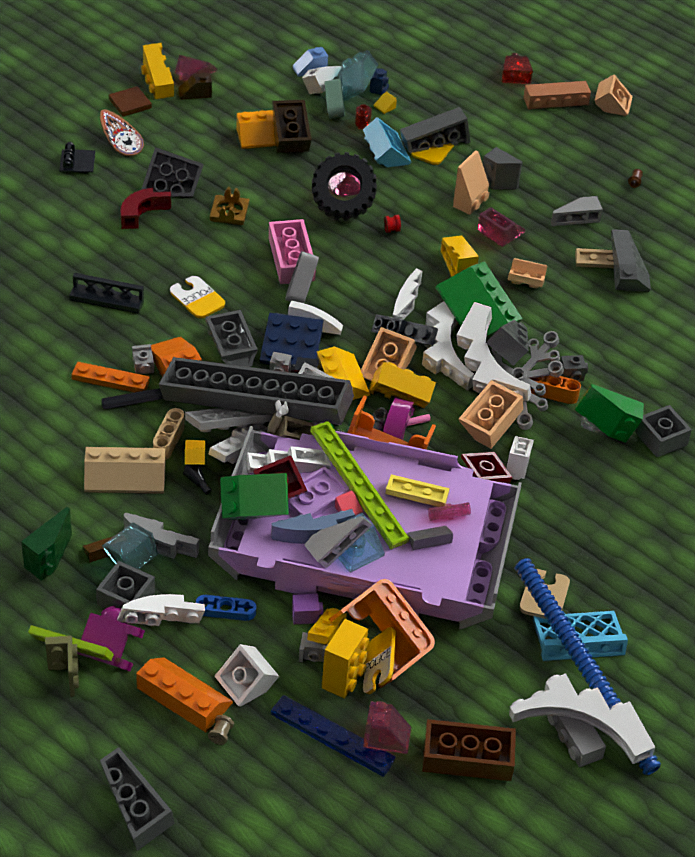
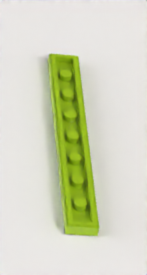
[310,421,410,549]

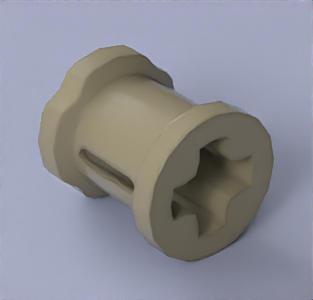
[208,715,234,745]

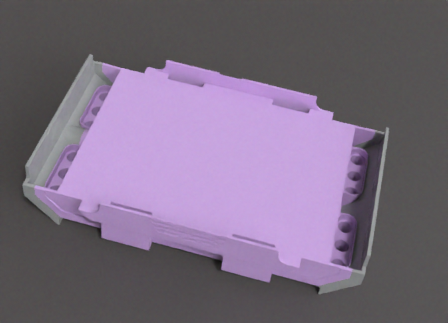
[208,426,522,629]

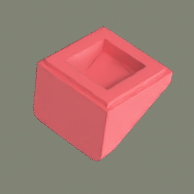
[335,490,363,516]

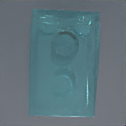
[339,50,379,101]

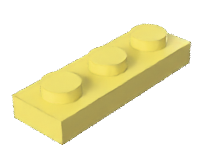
[385,474,450,508]

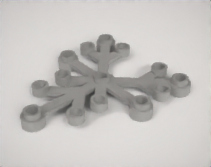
[491,331,564,430]

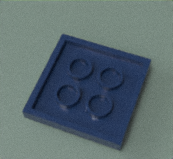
[260,312,324,368]

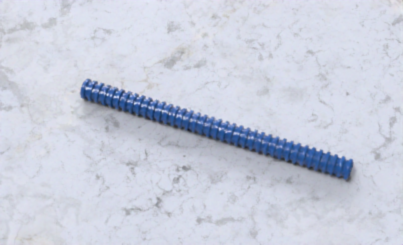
[514,558,661,775]

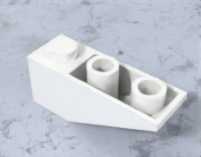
[302,66,342,94]

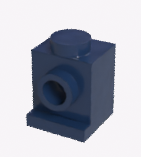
[369,68,389,95]

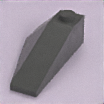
[611,229,651,292]

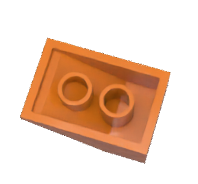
[151,337,202,377]

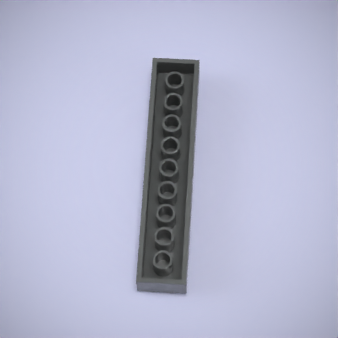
[159,357,354,425]

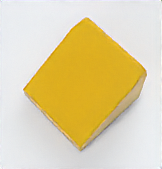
[374,92,397,114]

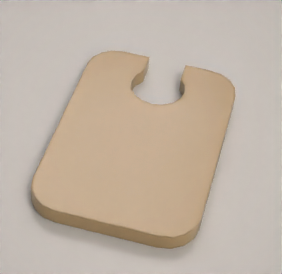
[520,569,570,619]

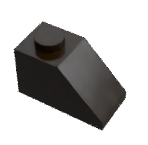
[178,72,212,100]

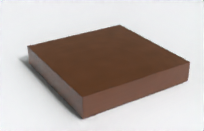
[109,86,152,117]

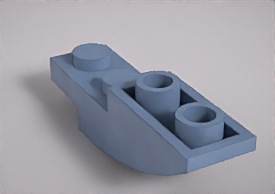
[271,509,355,544]

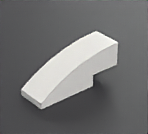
[288,301,343,335]

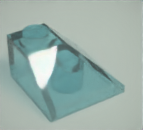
[338,513,385,573]

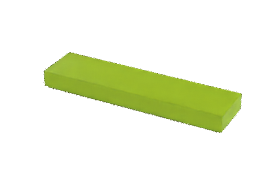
[28,625,114,661]

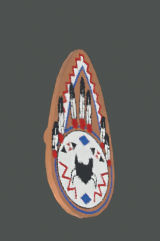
[100,109,144,156]

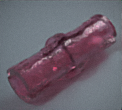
[428,502,471,521]

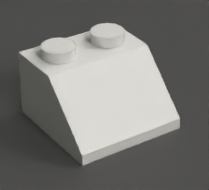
[214,644,279,706]

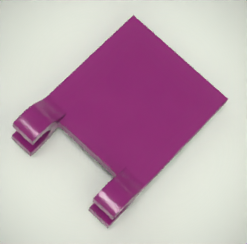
[77,613,145,671]

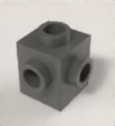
[560,355,588,381]

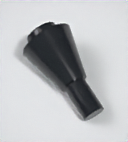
[183,464,212,495]

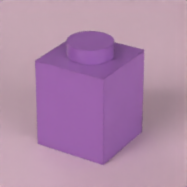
[292,594,323,624]

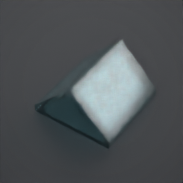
[102,522,158,570]

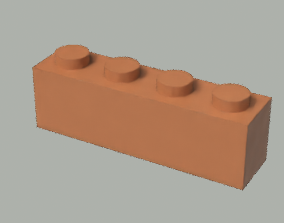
[524,81,591,109]

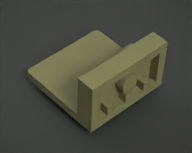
[45,636,79,697]

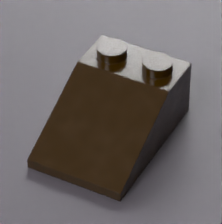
[272,100,312,153]

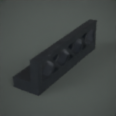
[69,273,144,314]

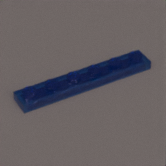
[271,695,396,777]

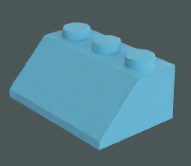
[363,117,411,167]

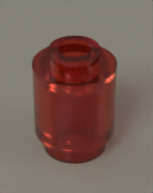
[355,104,372,130]

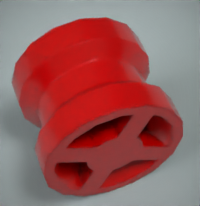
[384,215,401,233]

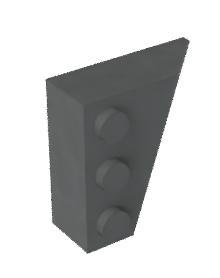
[141,147,204,197]

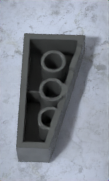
[400,107,471,153]
[100,747,175,851]

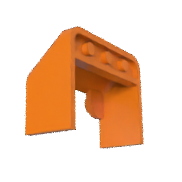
[348,396,436,450]
[329,579,435,688]

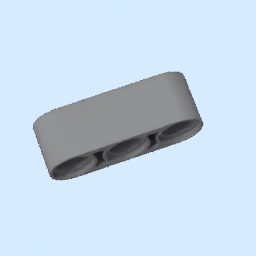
[285,251,319,303]

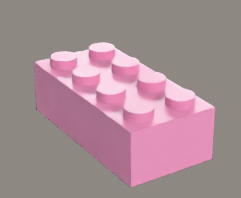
[269,219,316,284]

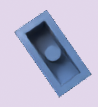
[293,47,328,77]

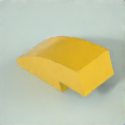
[185,440,205,465]

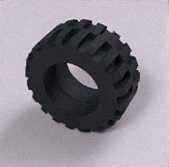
[312,152,377,221]

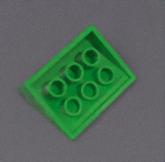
[435,262,522,340]

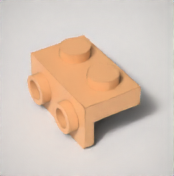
[508,258,547,288]

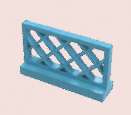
[533,611,628,661]

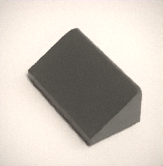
[407,526,453,550]

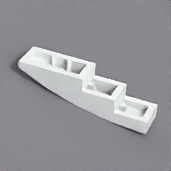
[393,268,422,320]
[245,446,331,473]

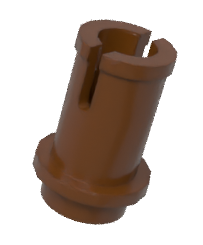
[628,169,643,188]

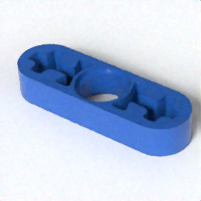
[196,595,256,621]

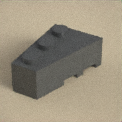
[486,320,528,366]

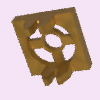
[210,187,249,225]

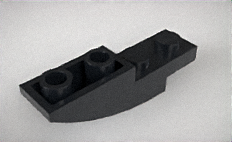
[371,314,438,346]

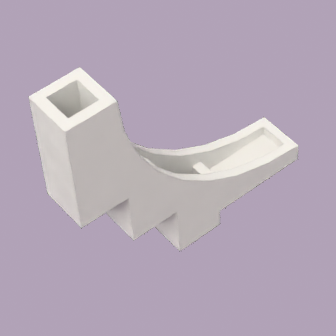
[422,301,474,391]
[457,302,531,401]
[509,673,655,764]

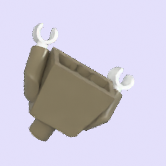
[267,400,324,440]

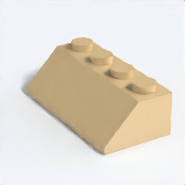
[84,447,166,494]

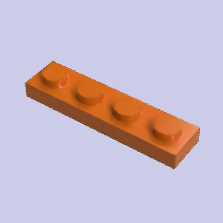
[72,362,150,392]

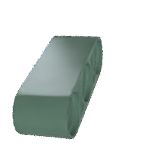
[325,79,345,119]

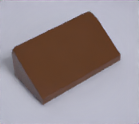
[83,534,129,562]

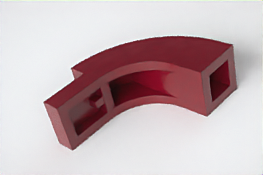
[121,188,171,229]

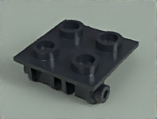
[59,142,96,173]

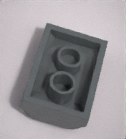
[205,310,257,367]

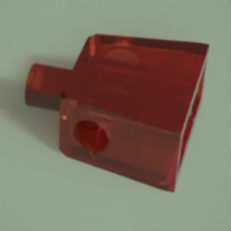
[502,53,533,84]

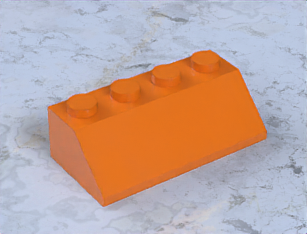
[136,658,233,733]

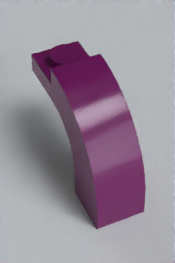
[383,398,415,440]

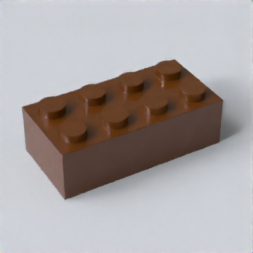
[422,719,516,781]

